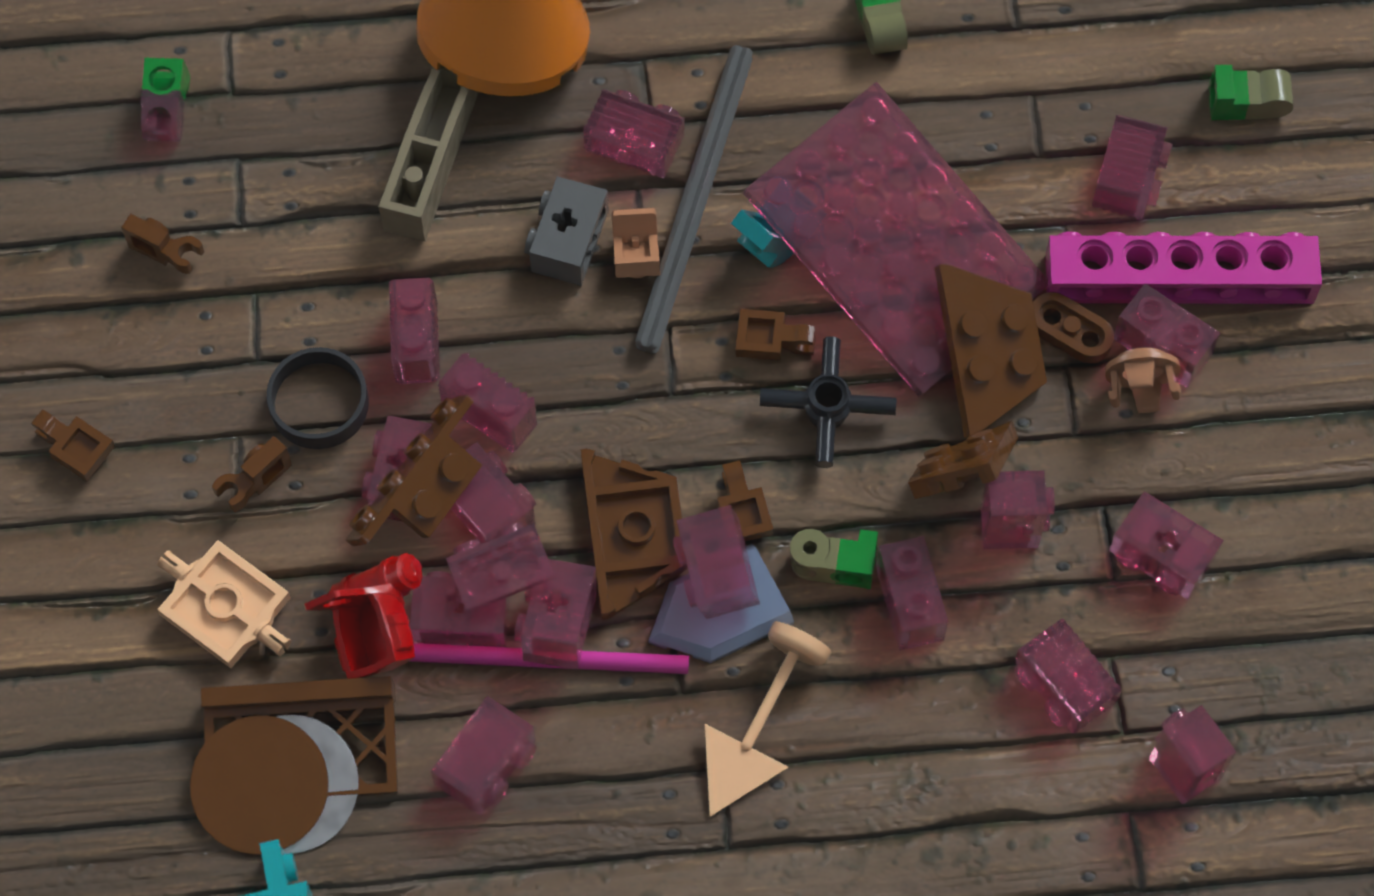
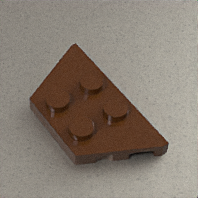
[934,264,1047,438]
[908,421,1018,499]
[580,448,689,620]

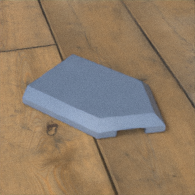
[648,544,794,663]

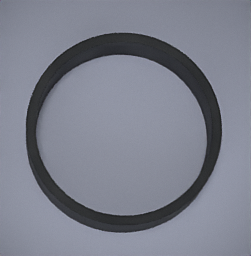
[267,347,369,449]

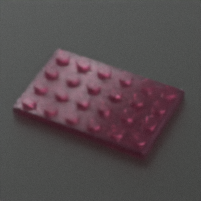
[743,82,1048,397]

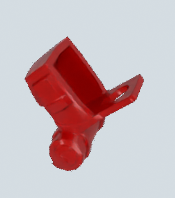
[304,553,422,679]

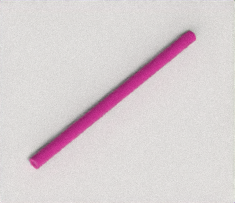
[409,643,689,674]

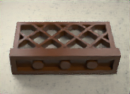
[201,676,398,796]

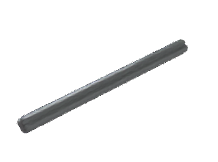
[636,45,753,354]

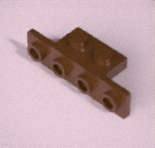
[345,395,483,546]

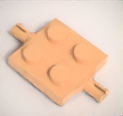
[157,540,291,668]

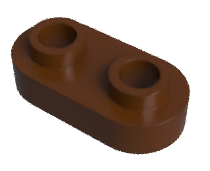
[1033,292,1114,363]

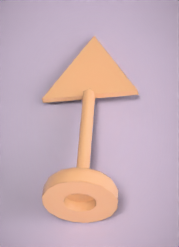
[705,621,832,817]

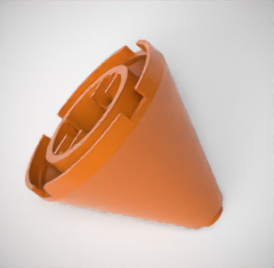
[416,0,590,96]

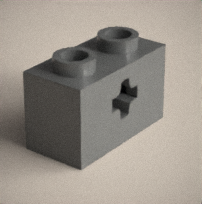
[525,176,609,286]

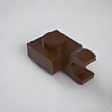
[121,213,205,274]
[735,309,816,360]
[31,409,115,481]
[212,436,292,512]
[717,460,774,546]

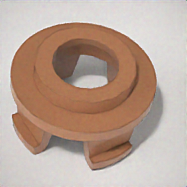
[1105,348,1181,413]

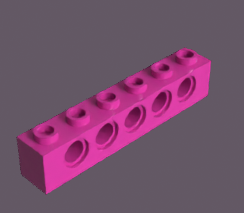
[1045,232,1322,304]

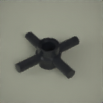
[759,336,897,468]

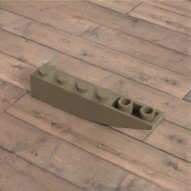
[379,64,479,242]

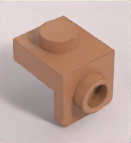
[612,208,660,278]

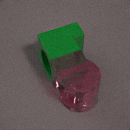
[141,58,191,142]

